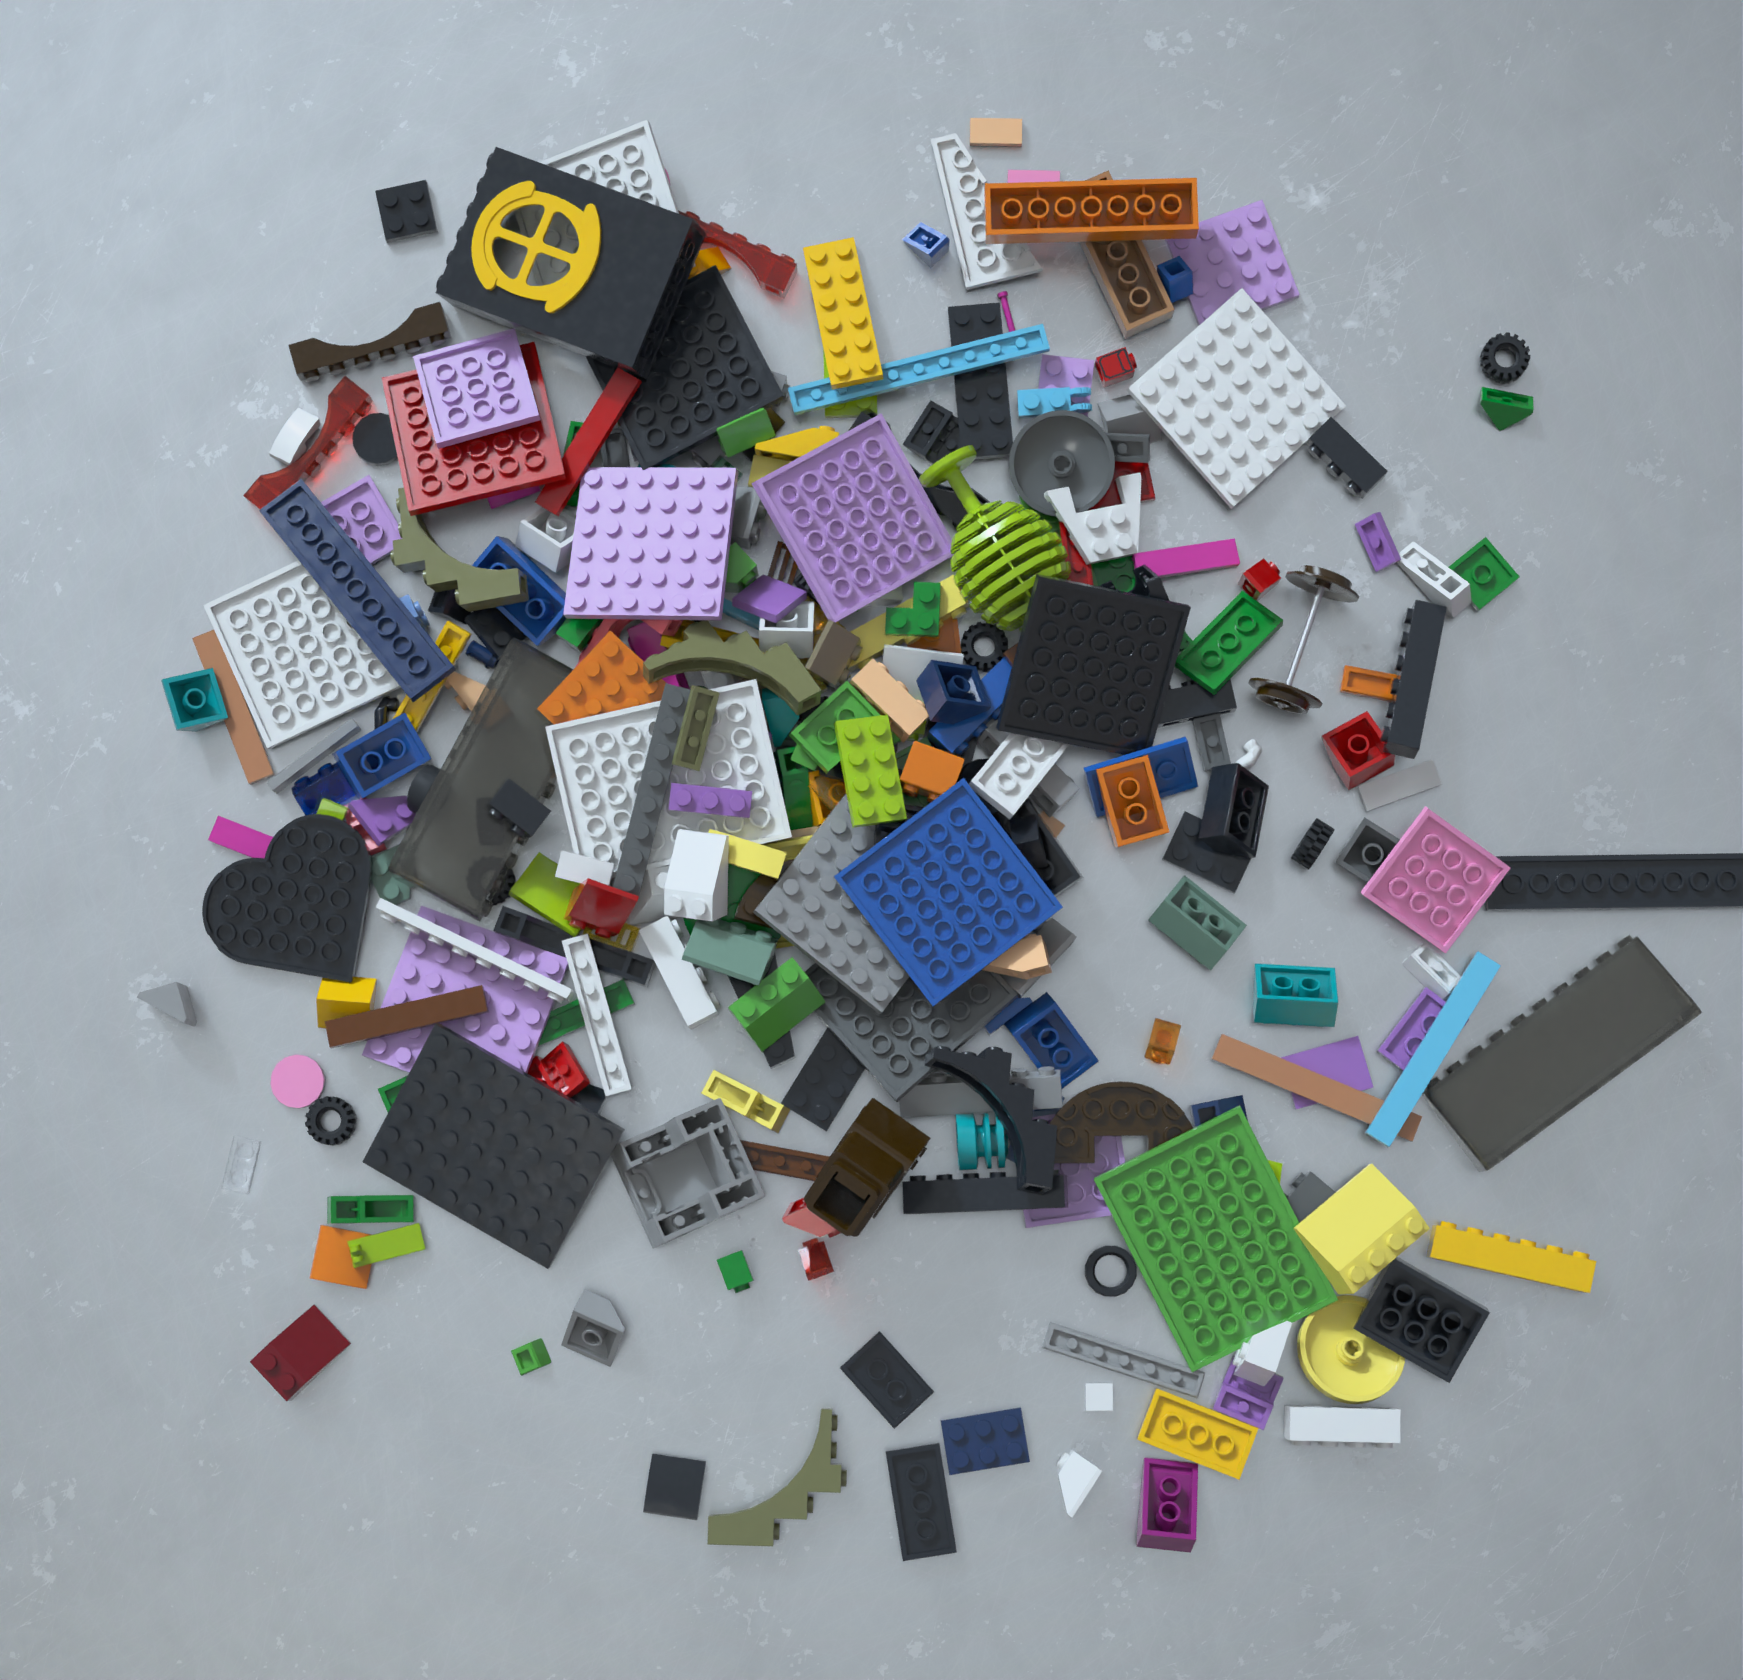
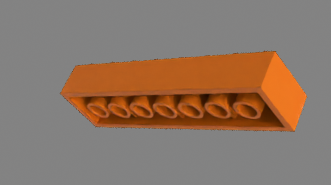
[984,178,1199,244]

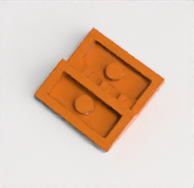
[309,1225,372,1289]

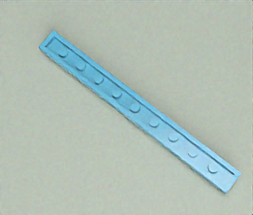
[788,324,1050,415]

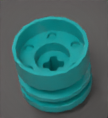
[956,1113,1008,1170]

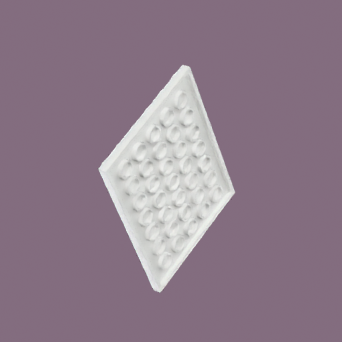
[545,679,792,878]

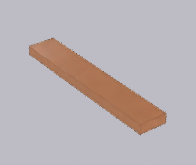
[192,630,275,785]

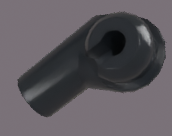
[374,696,399,730]

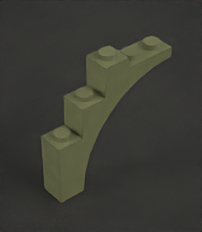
[391,487,529,612]
[643,620,821,716]
[707,1408,847,1546]

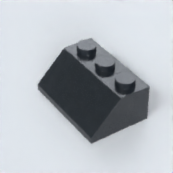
[1199,763,1269,858]

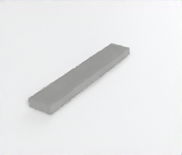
[1042,1322,1206,1398]

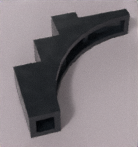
[924,1046,1057,1195]

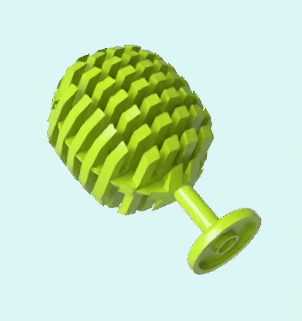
[919,445,1071,633]

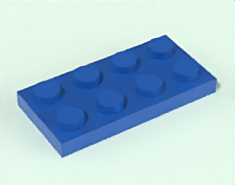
[1083,737,1198,818]

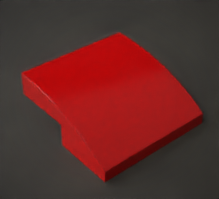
[527,1041,590,1098]

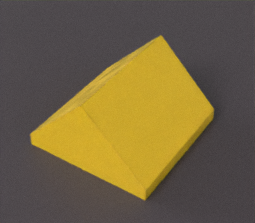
[316,977,377,1028]

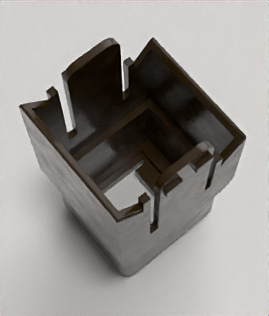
[804,1098,931,1237]

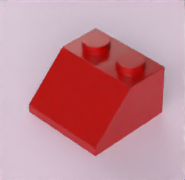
[1321,711,1395,790]

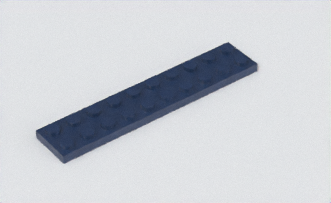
[259,479,456,702]

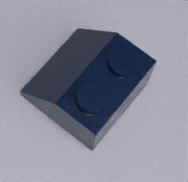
[916,660,991,724]

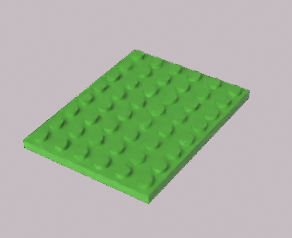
[1094,1105,1338,1372]

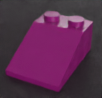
[1137,1458,1198,1553]

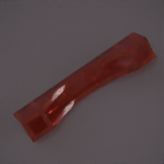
[678,210,798,299]
[243,376,373,510]

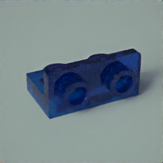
[291,762,355,815]

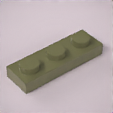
[672,685,720,771]

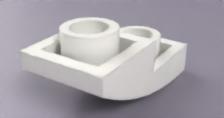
[269,408,321,467]

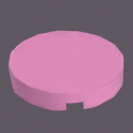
[270,1055,325,1109]

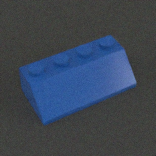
[472,536,567,646]

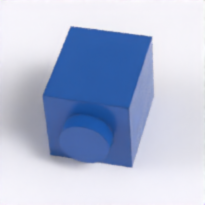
[1157,256,1193,303]

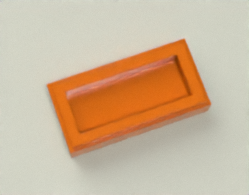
[1340,665,1397,702]

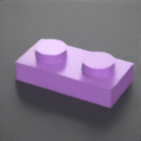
[1355,512,1401,572]

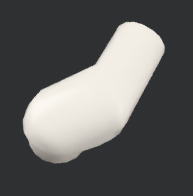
[1235,739,1262,770]

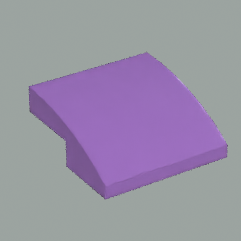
[1213,1356,1284,1430]

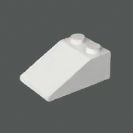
[664,829,729,921]

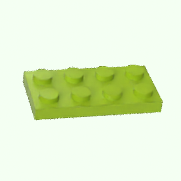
[834,715,907,828]

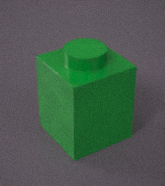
[717,1250,754,1293]

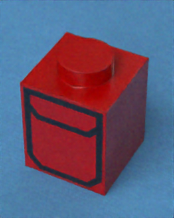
[1094,347,1137,388]

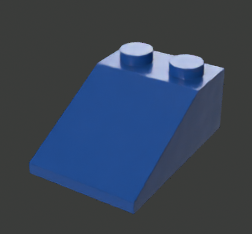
[332,713,432,800]
[1004,992,1099,1089]

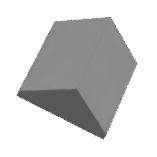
[1098,395,1162,443]
[137,982,197,1027]

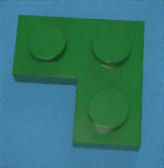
[885,582,941,637]

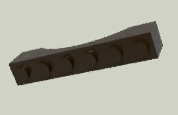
[288,302,452,382]

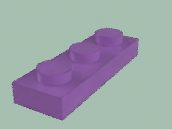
[669,783,752,818]

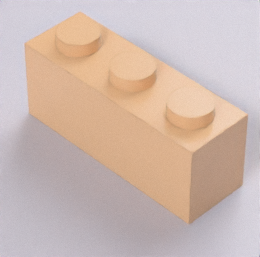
[849,659,929,743]

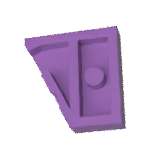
[347,795,422,846]

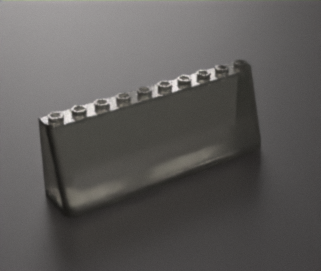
[389,637,574,922]
[1422,935,1702,1172]

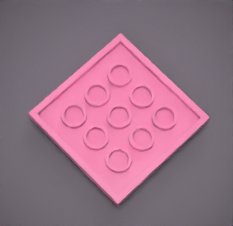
[1360,806,1510,953]

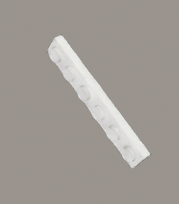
[562,933,632,1096]

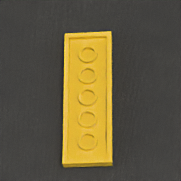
[803,237,884,390]

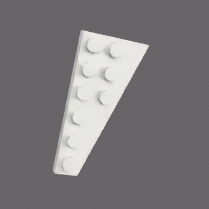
[931,133,1043,290]

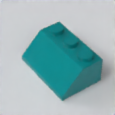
[1253,963,1338,1027]

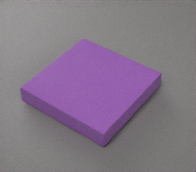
[732,574,807,623]

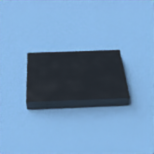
[840,1331,934,1429]

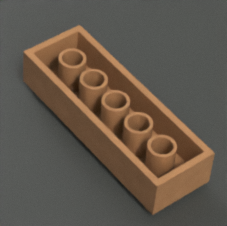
[1079,170,1175,339]

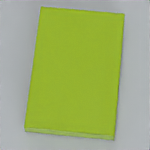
[509,852,581,937]

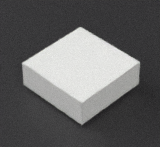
[1085,1383,1113,1411]

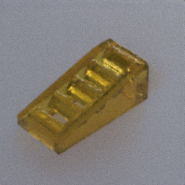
[582,923,640,952]

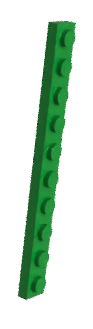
[378,979,635,1112]

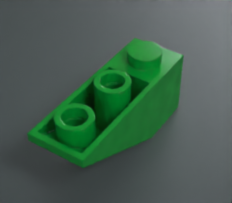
[773,747,813,830]

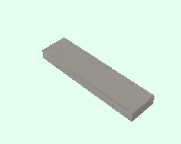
[267,719,361,794]

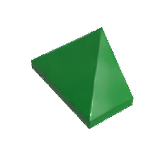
[1480,387,1534,431]

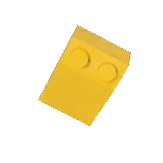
[755,426,839,462]

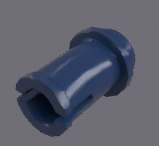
[465,640,501,669]

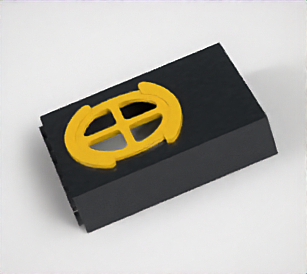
[435,147,707,379]

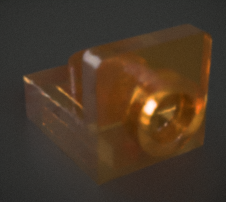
[1144,1018,1181,1064]

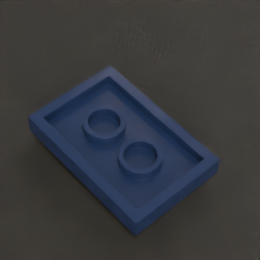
[940,1407,1030,1475]

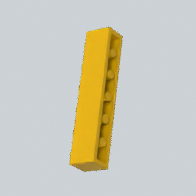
[1426,1221,1596,1293]

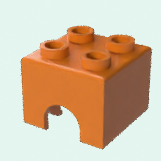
[900,741,964,803]

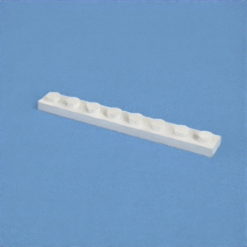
[376,898,575,1003]

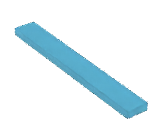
[1365,951,1501,1147]

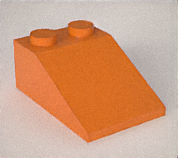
[1096,755,1170,847]

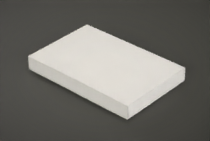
[882,644,964,702]

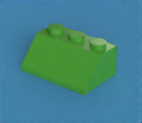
[728,957,825,1052]

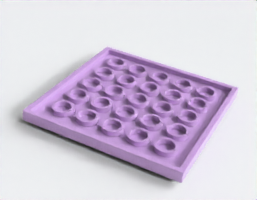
[752,414,954,623]
[563,467,738,620]
[362,906,569,1073]

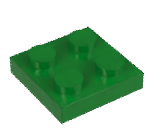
[1448,537,1520,611]

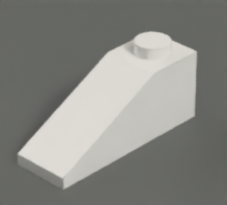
[1397,542,1472,618]

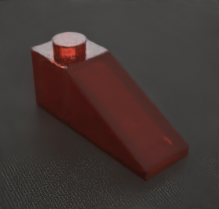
[798,1238,835,1281]

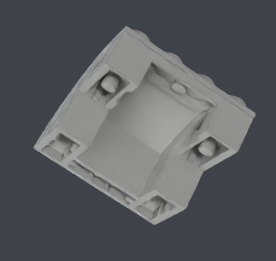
[611,1098,765,1249]

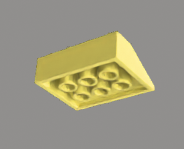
[1293,1164,1430,1294]

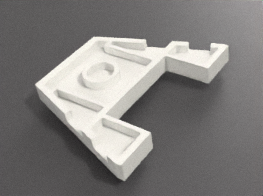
[1044,473,1141,565]

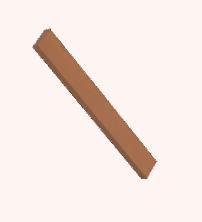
[1211,1034,1422,1142]

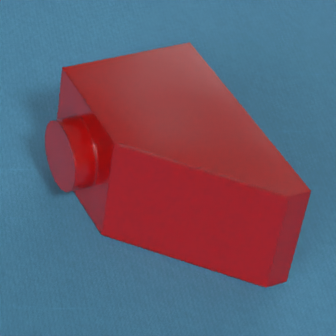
[1238,558,1281,601]

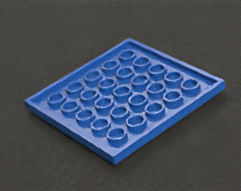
[834,778,1063,1007]

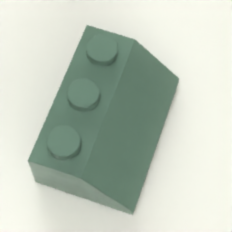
[1148,875,1247,970]
[682,918,778,986]

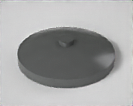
[1009,410,1115,517]

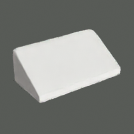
[1403,941,1461,999]

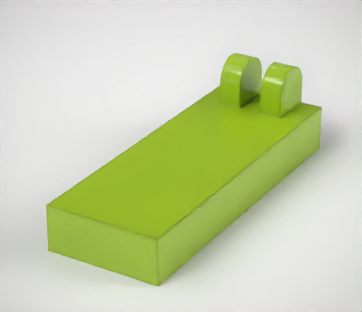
[347,1223,425,1268]

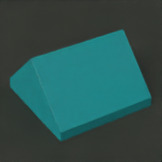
[161,668,228,732]

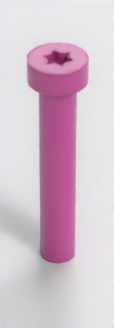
[997,291,1016,332]

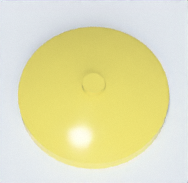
[1297,1295,1405,1404]

